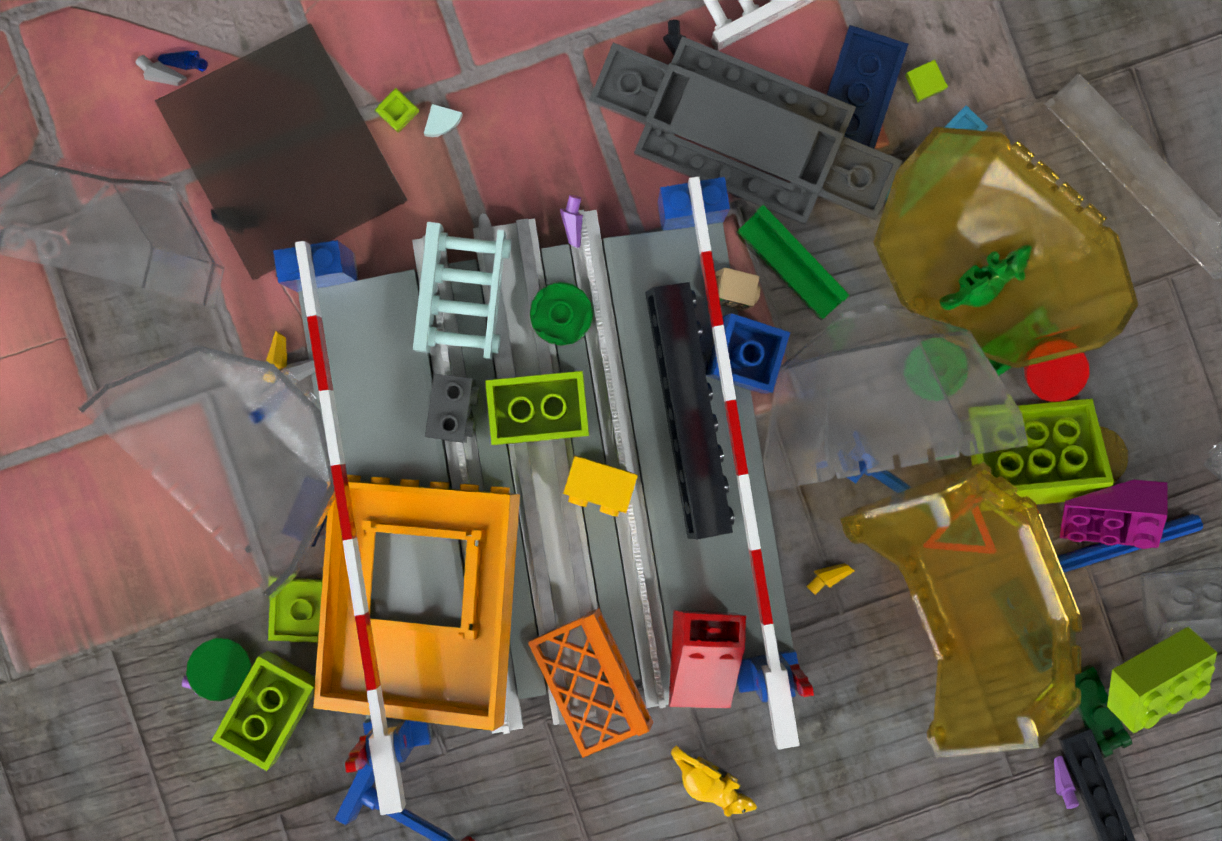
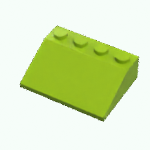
[966,399,1114,510]

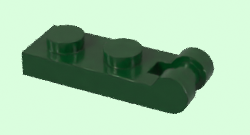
[1062,665,1133,758]

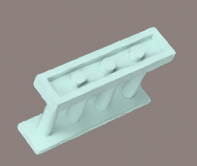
[413,222,511,360]

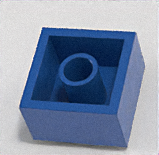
[706,313,790,394]

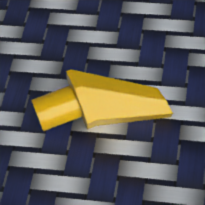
[263,331,287,382]
[806,563,855,595]

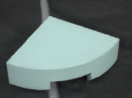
[424,104,463,137]

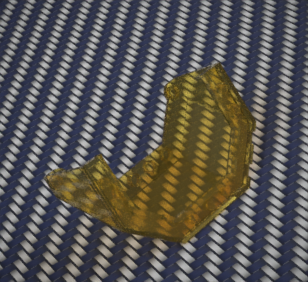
[840,462,1082,758]

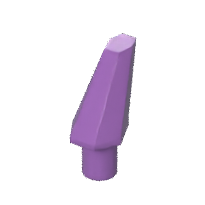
[560,195,583,248]
[1054,756,1079,809]

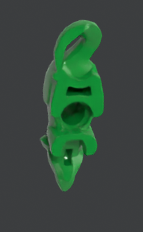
[939,245,1032,310]

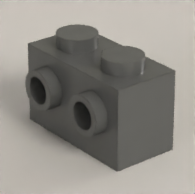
[425,373,480,443]

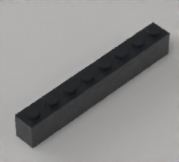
[645,282,735,540]

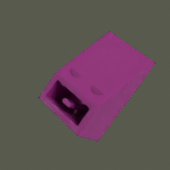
[1059,479,1168,549]

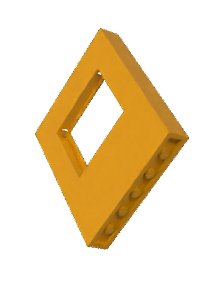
[313,475,520,731]

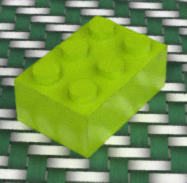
[485,371,589,445]
[1107,626,1217,733]
[212,651,315,771]

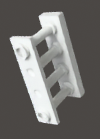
[703,0,815,51]

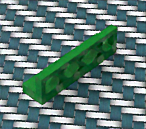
[737,205,850,320]

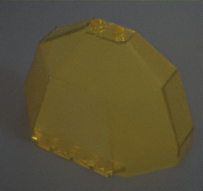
[873,127,1139,368]

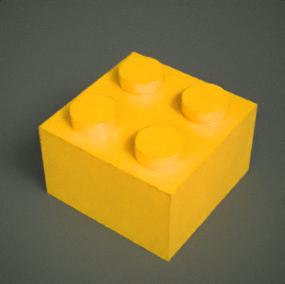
[563,455,638,517]

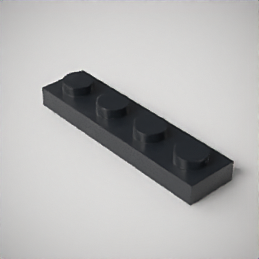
[1058,726,1136,841]

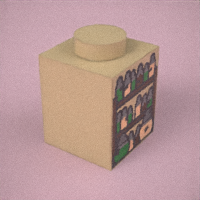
[715,267,761,311]

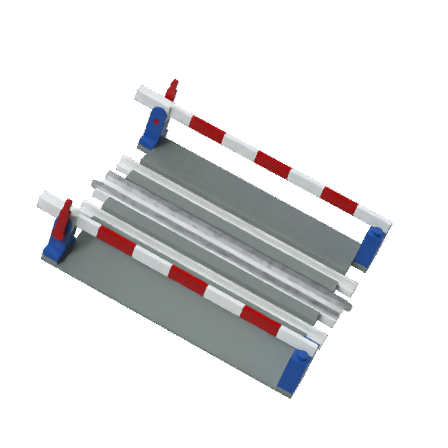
[273,176,814,815]

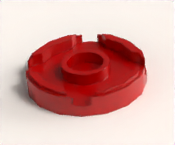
[1024,340,1090,402]

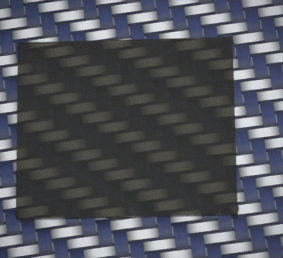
[155,23,408,280]

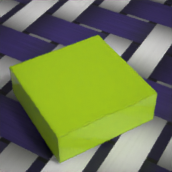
[905,60,948,103]
[375,88,419,133]

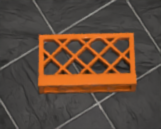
[528,608,654,758]

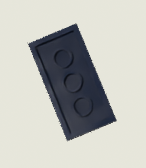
[826,25,909,149]

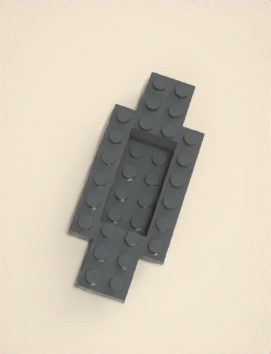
[589,36,902,225]

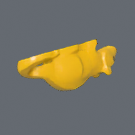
[671,745,757,817]

